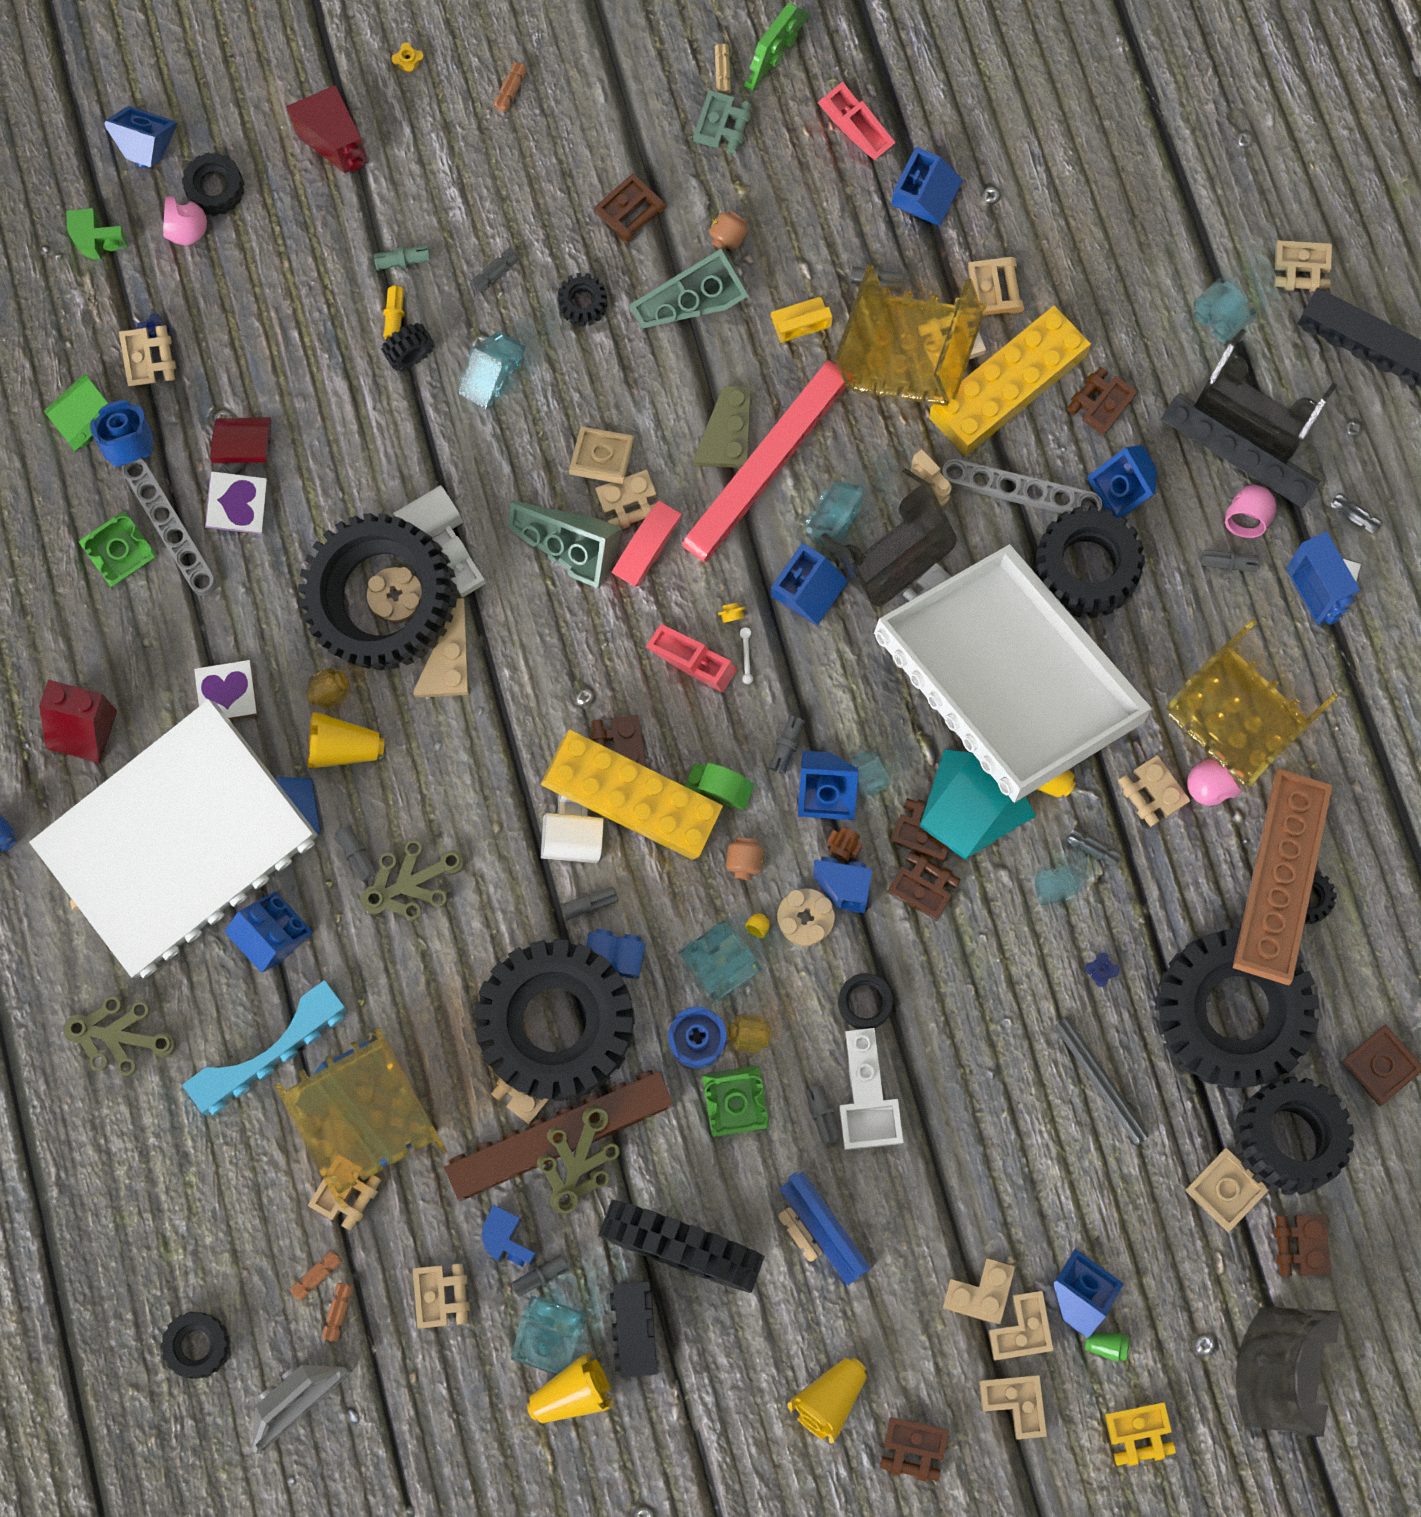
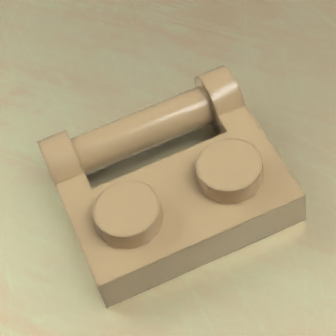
[968,257,1024,317]

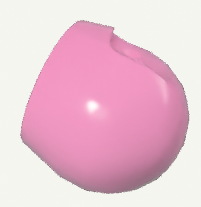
[163,196,207,245]
[1225,485,1277,538]
[1187,757,1241,806]

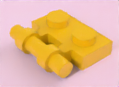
[1105,1402,1176,1466]

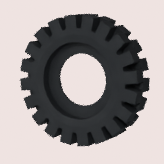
[1155,928,1320,1088]
[474,939,635,1101]
[598,1200,765,1293]

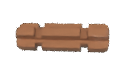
[494,62,527,112]
[290,1251,342,1300]
[322,1283,353,1342]

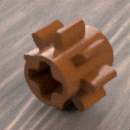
[826,827,863,862]

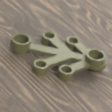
[360,840,464,921]
[64,996,176,1077]
[537,1105,619,1214]

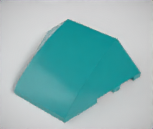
[919,749,1036,860]

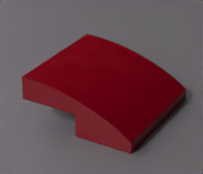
[210,417,272,463]

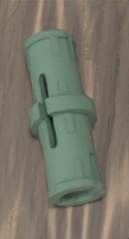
[374,244,430,271]

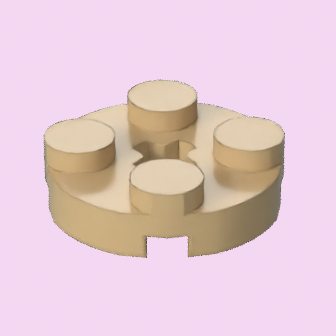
[367,567,422,623]
[777,888,835,947]

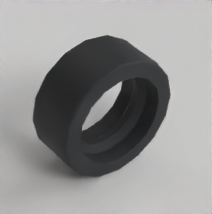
[838,973,894,1029]

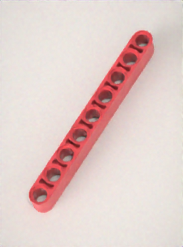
[682,360,851,563]

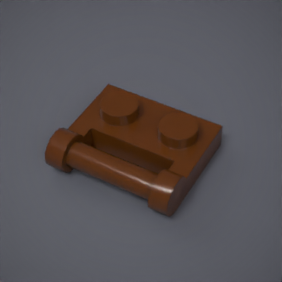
[594,173,666,244]

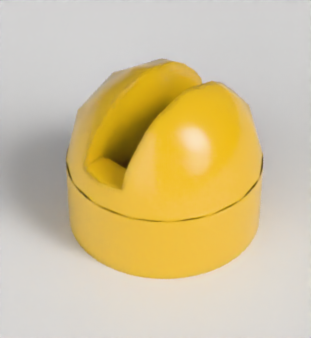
[745,913,770,938]

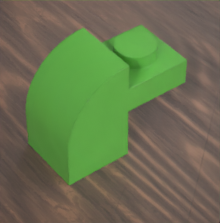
[66,208,127,259]
[685,763,755,810]

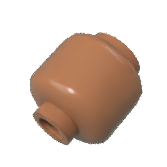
[708,210,748,251]
[725,838,764,880]

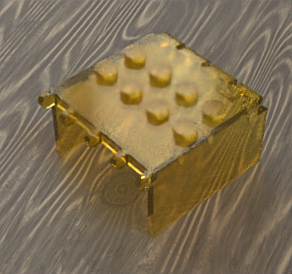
[834,264,987,406]
[1165,618,1338,787]
[275,1027,448,1210]

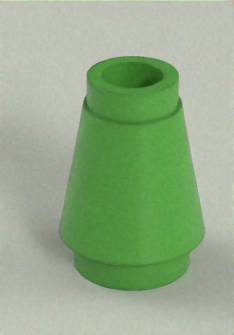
[1085,1333,1130,1363]

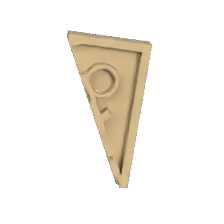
[413,598,469,698]

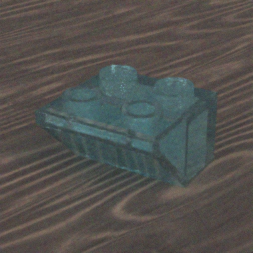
[678,920,762,1002]

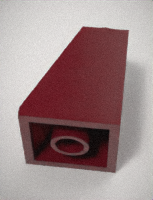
[286,85,368,173]
[39,679,117,763]

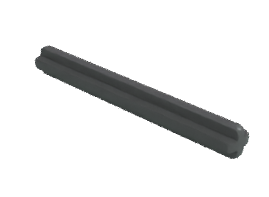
[1055,1018,1149,1145]

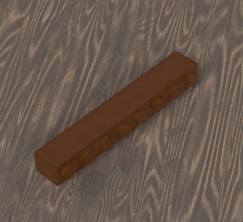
[444,1070,674,1202]

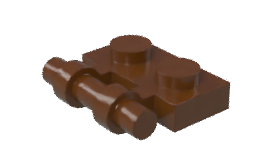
[1067,367,1138,436]
[590,714,646,767]
[890,798,949,862]
[887,851,961,921]
[1273,1214,1331,1276]
[880,1417,949,1482]

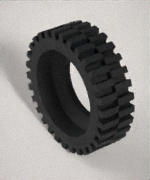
[298,513,457,670]

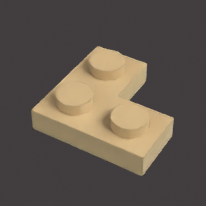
[942,1258,1015,1325]
[989,1291,1053,1360]
[979,1375,1047,1439]

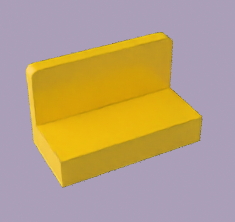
[771,297,832,343]

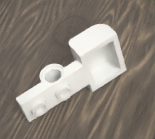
[393,485,486,598]
[541,794,603,863]
[839,1028,903,1150]

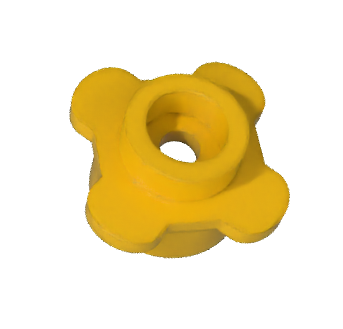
[392,43,423,72]
[718,602,746,623]

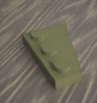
[692,386,750,468]

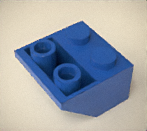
[892,146,963,226]
[771,542,848,626]
[813,857,872,913]
[224,891,313,973]

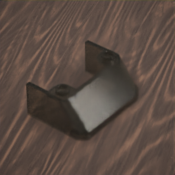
[1197,329,1337,460]
[821,468,957,606]

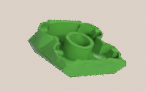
[44,373,109,451]
[79,511,157,587]
[702,1065,769,1137]

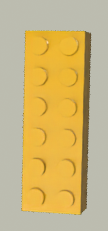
[929,305,1091,457]
[540,729,723,860]

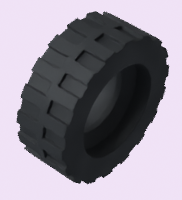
[182,152,245,216]
[161,1312,230,1379]

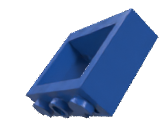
[1286,531,1360,626]

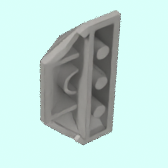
[252,1365,352,1454]

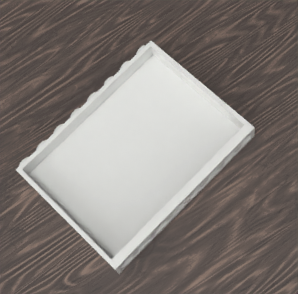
[874,544,1152,803]
[29,699,318,979]

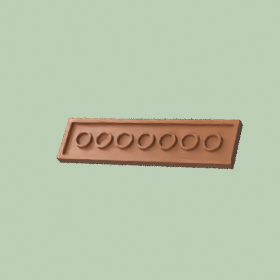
[1232,768,1333,986]

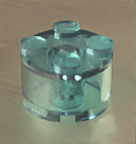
[1193,278,1257,344]

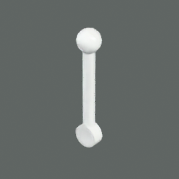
[740,627,753,684]

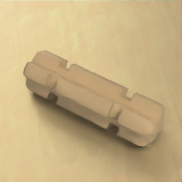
[715,43,731,95]
[778,1207,823,1262]

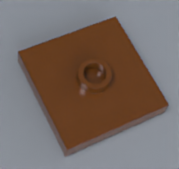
[1341,1024,1421,1107]

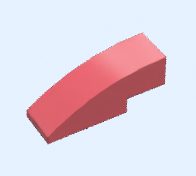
[818,82,895,160]
[611,500,683,587]
[646,624,737,693]

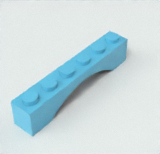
[182,980,348,1116]

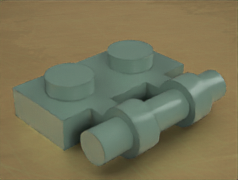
[693,90,752,154]

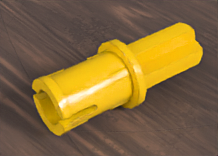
[383,285,405,339]

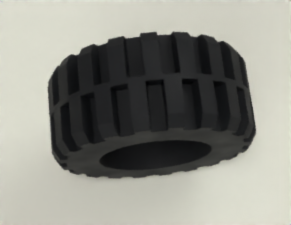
[1034,506,1145,618]
[1234,1077,1354,1195]

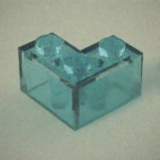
[458,331,526,409]

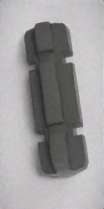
[472,248,518,292]
[1331,493,1383,534]
[1067,828,1122,867]

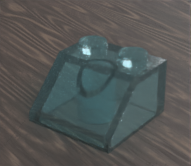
[804,481,864,551]
[511,1294,588,1375]

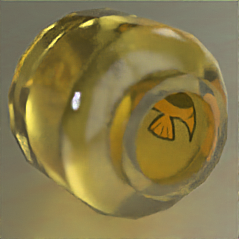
[306,668,350,709]
[726,1014,771,1053]

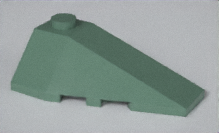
[629,248,749,329]
[507,501,622,588]

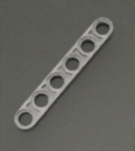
[122,458,216,596]
[942,459,1102,514]

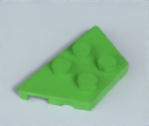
[744,2,810,92]

